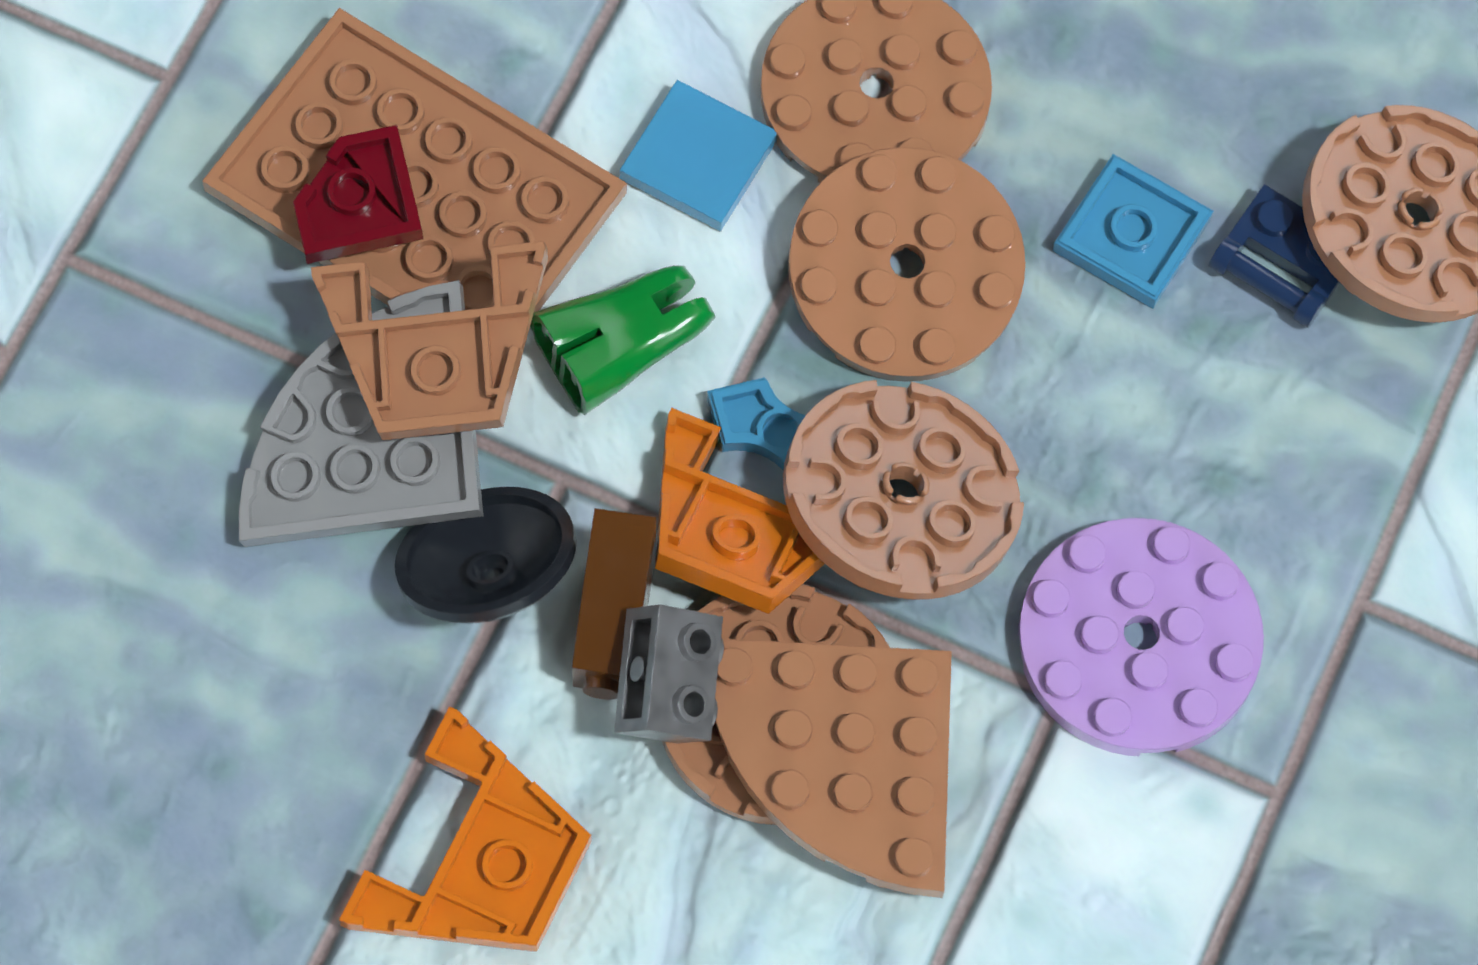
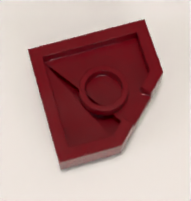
[293,125,423,264]

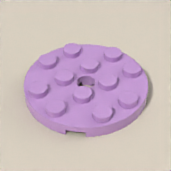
[1018,518,1264,756]

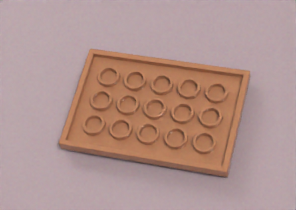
[202,8,627,312]

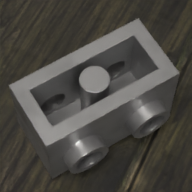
[614,604,724,744]

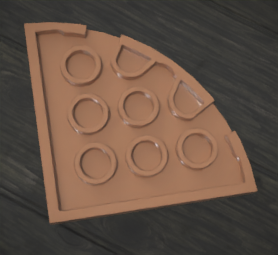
[715,639,952,898]

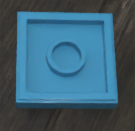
[620,80,778,231]
[1052,154,1214,309]

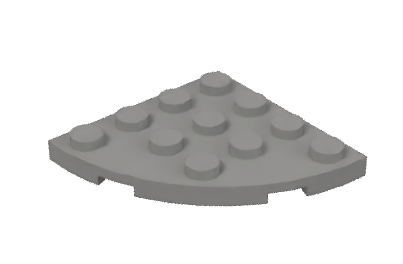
[239,280,483,547]

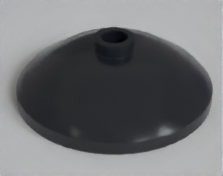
[395,487,577,624]

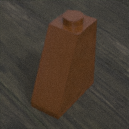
[572,508,656,700]

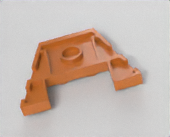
[655,408,825,614]
[339,706,592,952]

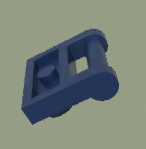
[1208,184,1340,328]

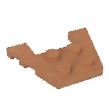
[311,241,548,440]

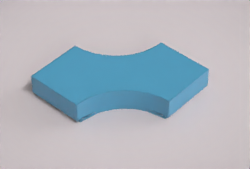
[707,377,806,470]

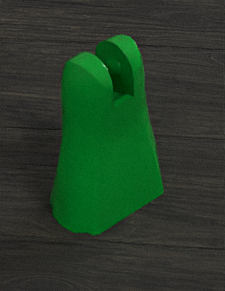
[530,265,715,415]

